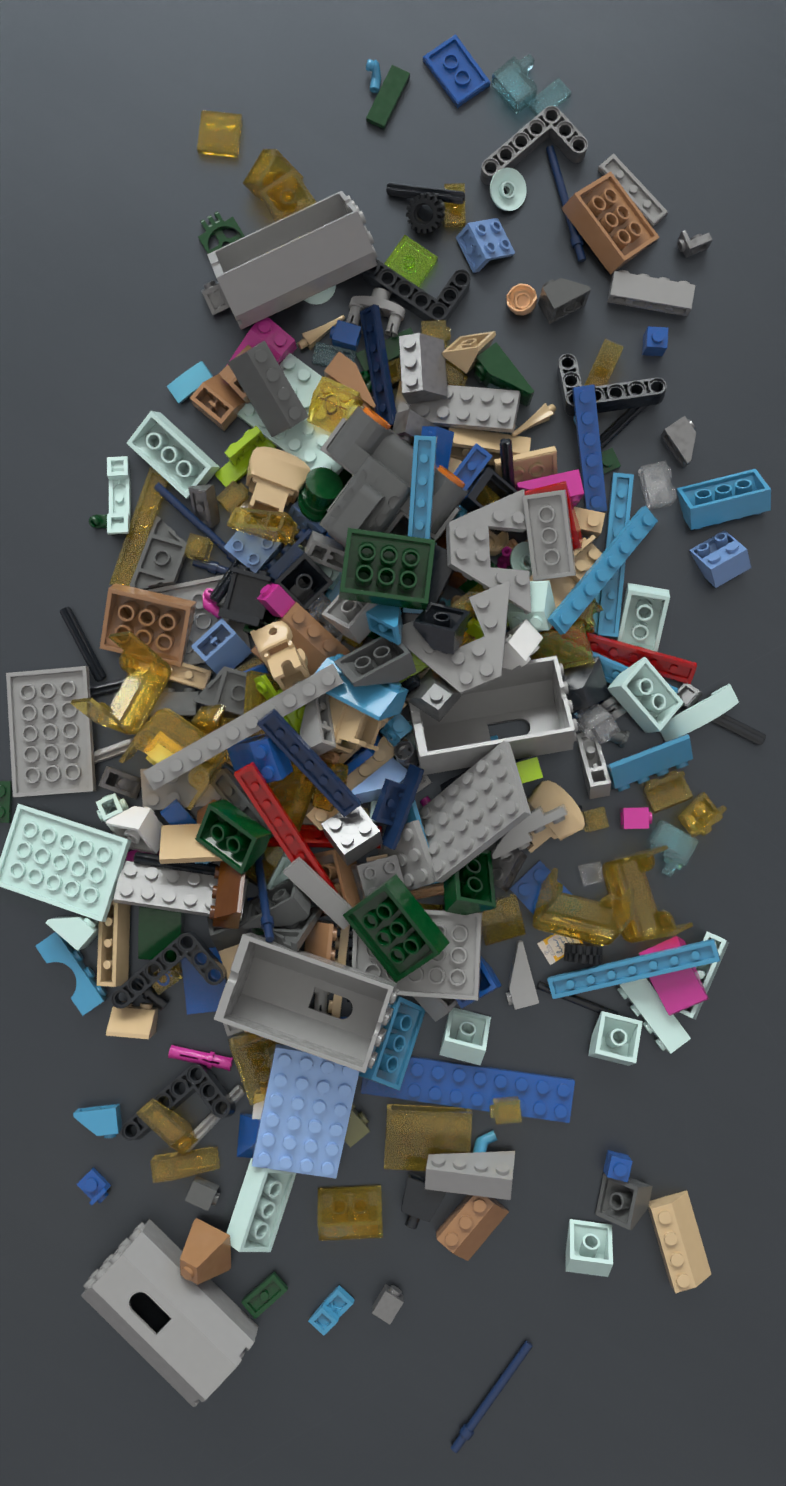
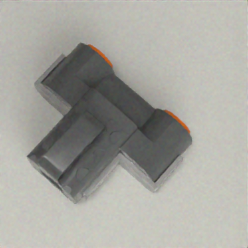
[319,406,469,548]

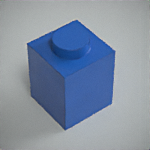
[329,320,362,353]
[642,326,668,356]
[603,1150,633,1182]

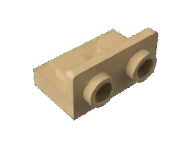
[570,535,602,583]

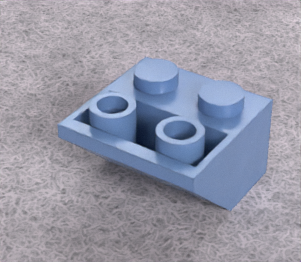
[690,530,751,588]
[191,618,252,674]

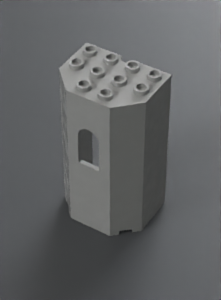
[207,191,378,329]
[407,656,578,775]
[214,932,399,1073]
[81,1219,259,1407]

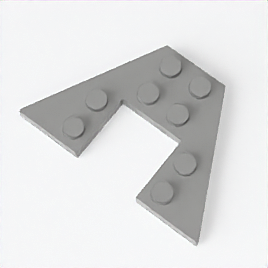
[446,489,531,614]
[401,581,510,694]

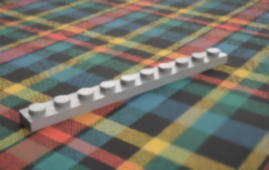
[143,663,344,790]

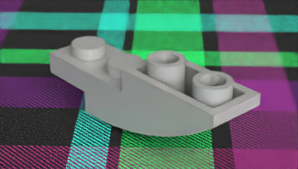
[492,804,568,860]

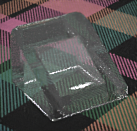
[578,861,604,886]

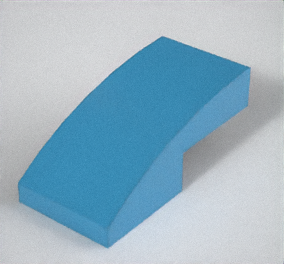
[308,1285,355,1336]

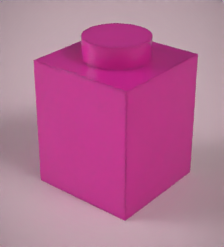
[257,583,295,618]
[620,807,652,829]

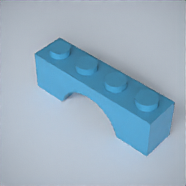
[35,932,108,1016]

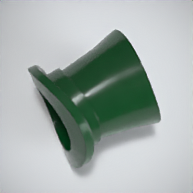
[297,467,343,522]

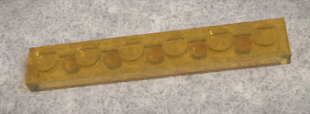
[110,467,168,586]

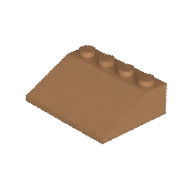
[561,172,659,275]
[100,583,196,667]
[251,602,351,676]

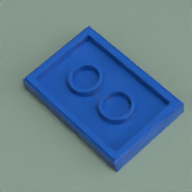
[423,34,491,108]
[181,947,227,1015]

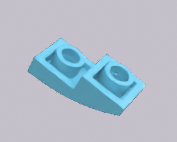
[167,361,213,403]

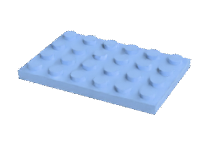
[252,1044,359,1179]

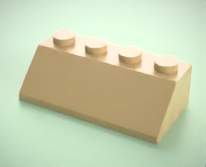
[648,1190,711,1293]

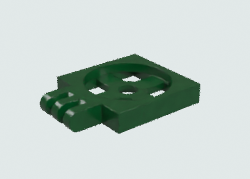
[198,211,245,254]

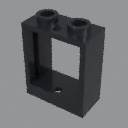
[460,466,518,535]

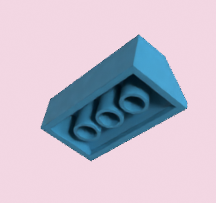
[677,469,771,530]
[315,654,408,721]
[606,734,693,792]
[359,996,426,1091]

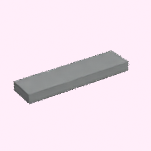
[598,153,668,228]
[283,857,352,930]

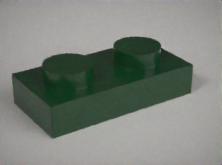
[0,781,13,823]
[241,1272,288,1319]

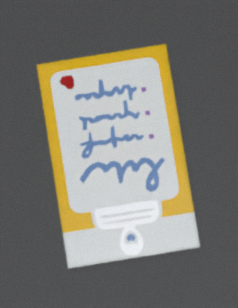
[537,923,583,965]

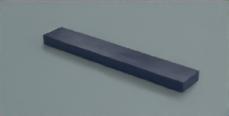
[360,304,396,429]
[257,708,361,817]

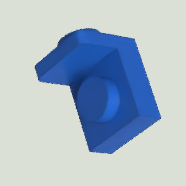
[77,1167,111,1206]

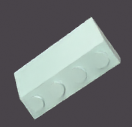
[127,411,220,499]
[227,1158,296,1252]

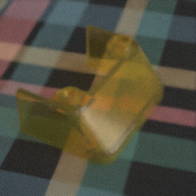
[71,631,171,735]
[119,708,229,810]
[602,845,693,943]
[532,868,634,945]

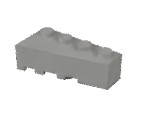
[425,1151,515,1200]

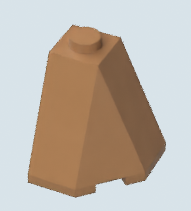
[180,1218,231,1285]

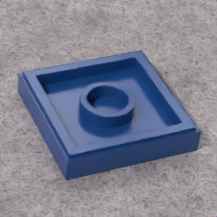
[338,734,381,779]

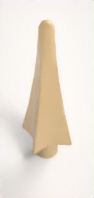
[297,315,345,350]
[511,403,556,437]

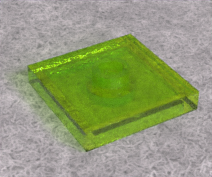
[384,235,438,287]

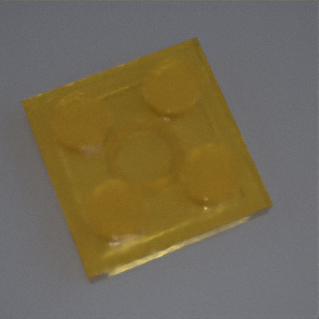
[197,110,243,157]

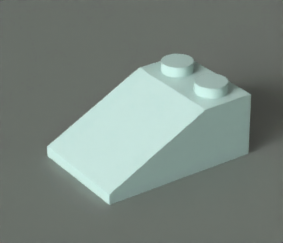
[617,583,670,652]

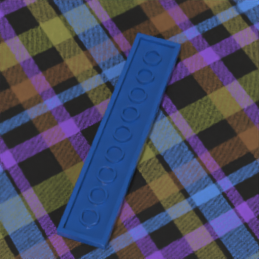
[361,1056,575,1123]

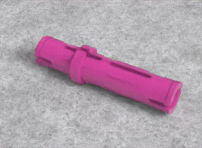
[168,1045,233,1071]

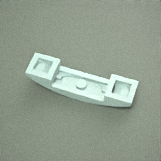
[107,456,131,535]
[660,684,739,742]

